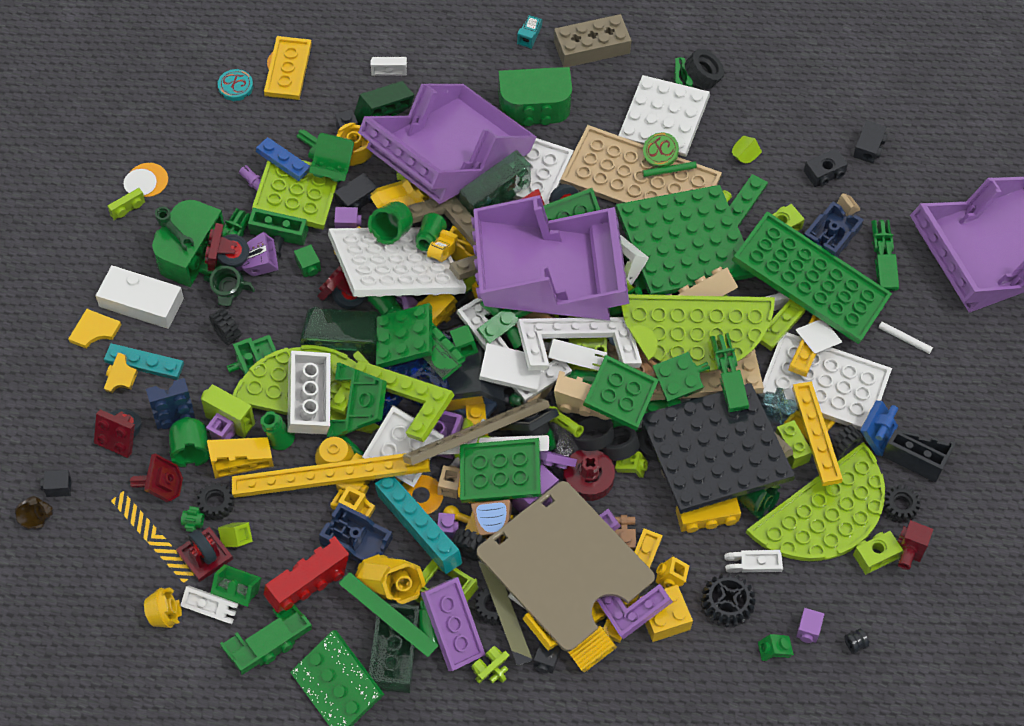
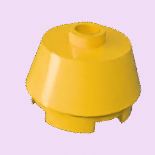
[315,437,354,465]
[144,587,182,628]

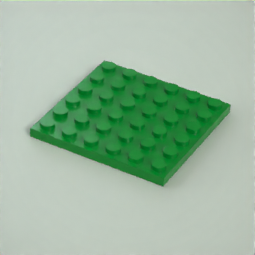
[615,185,756,295]

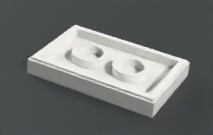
[479,343,541,393]

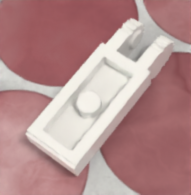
[724,550,783,573]

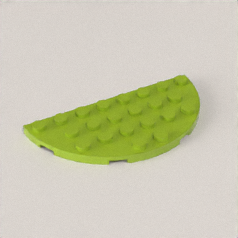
[621,294,775,373]
[233,345,386,434]
[746,442,885,561]

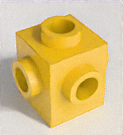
[656,557,689,588]

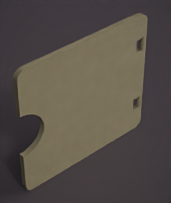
[476,481,655,652]

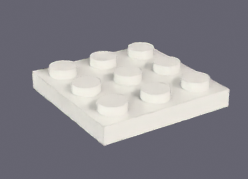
[362,406,444,487]

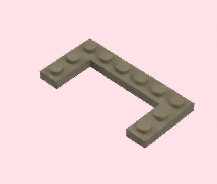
[408,196,478,280]

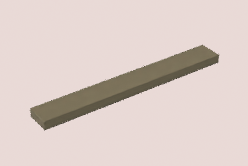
[402,398,550,465]

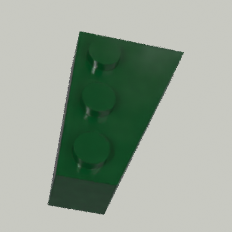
[354,81,414,125]

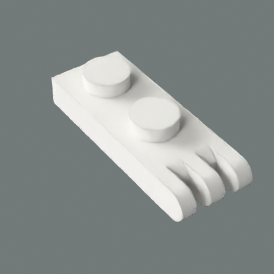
[180,586,238,624]

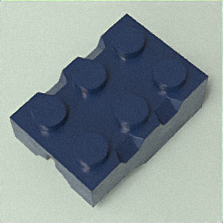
[804,201,864,257]
[146,378,196,429]
[319,503,393,564]

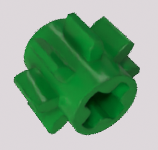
[181,506,204,532]

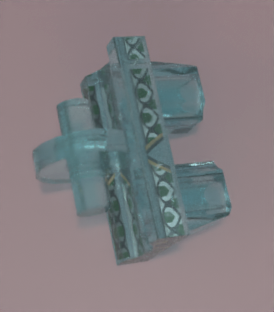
[763,387,797,423]

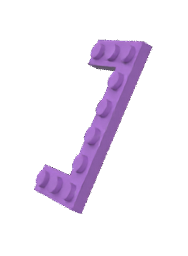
[597,509,673,639]

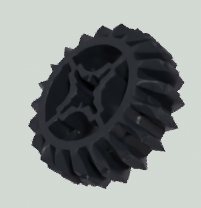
[700,573,756,628]

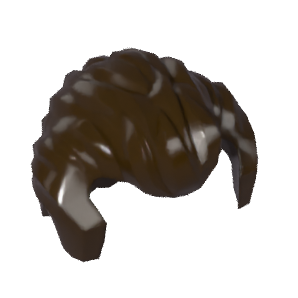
[15,496,53,529]

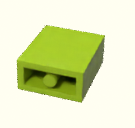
[201,384,255,438]

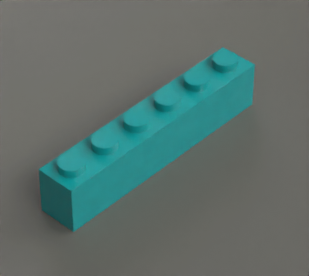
[375,476,462,574]

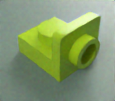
[615,452,648,478]

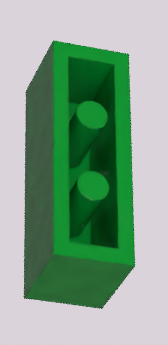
[248,208,309,246]

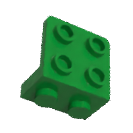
[309,133,354,182]

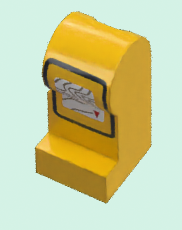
[427,229,458,262]

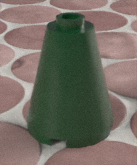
[737,485,781,520]

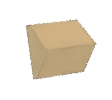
[837,193,860,216]

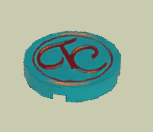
[218,69,253,101]

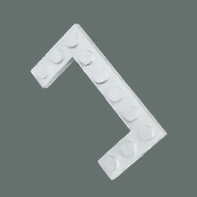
[457,298,572,403]
[517,317,642,370]

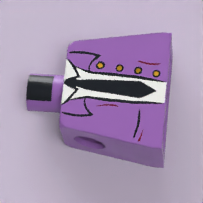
[236,232,279,276]

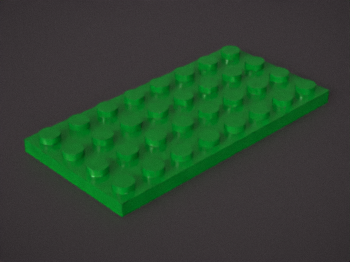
[732,211,892,344]

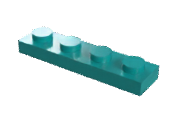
[104,343,184,380]

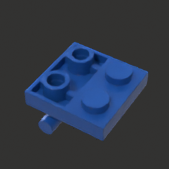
[860,400,898,456]

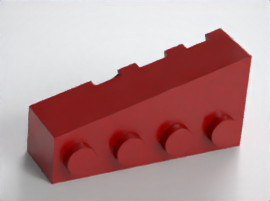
[263,536,349,613]

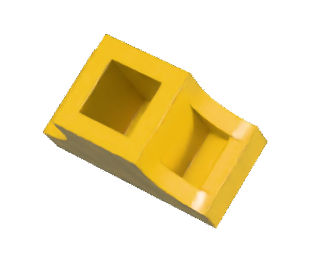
[104,353,138,393]
[330,486,375,518]

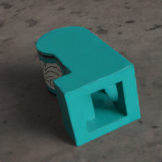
[517,15,543,49]

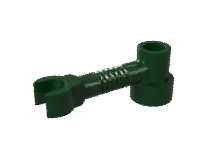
[155,207,194,251]

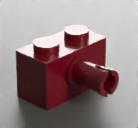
[897,520,933,570]

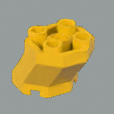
[370,178,432,208]
[355,554,426,604]

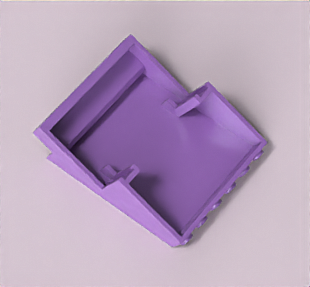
[358,84,537,204]
[910,177,1024,313]
[471,195,630,320]

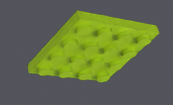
[252,160,338,230]

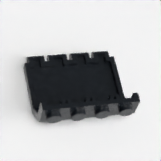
[431,334,510,414]

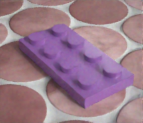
[421,577,485,671]

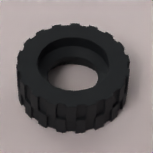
[685,49,725,89]

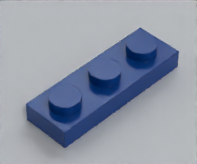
[256,137,310,181]

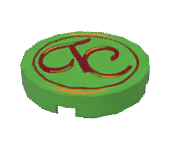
[643,132,679,167]

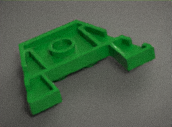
[327,363,387,438]

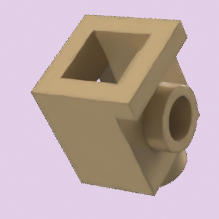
[438,465,460,499]

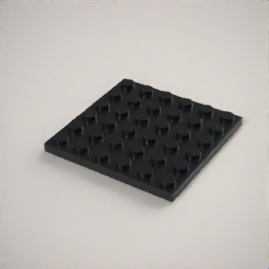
[641,383,795,514]

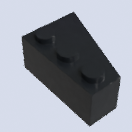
[882,429,956,483]

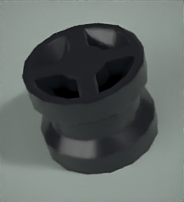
[844,628,869,654]

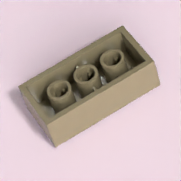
[554,14,631,67]

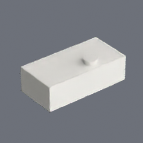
[96,266,184,329]
[287,351,330,435]

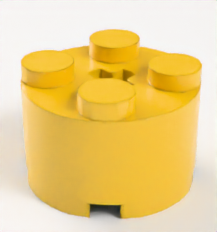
[337,123,373,166]

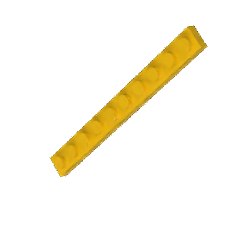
[232,453,430,498]

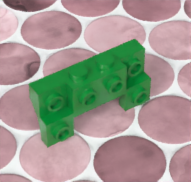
[220,605,312,675]

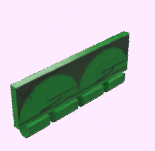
[423,322,466,380]

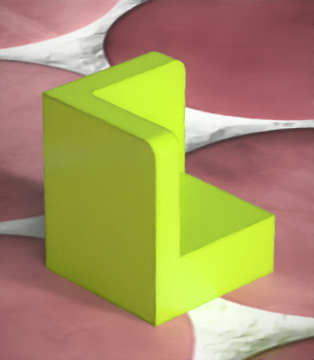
[218,522,253,547]

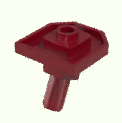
[130,453,183,502]

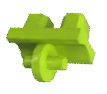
[471,646,510,684]

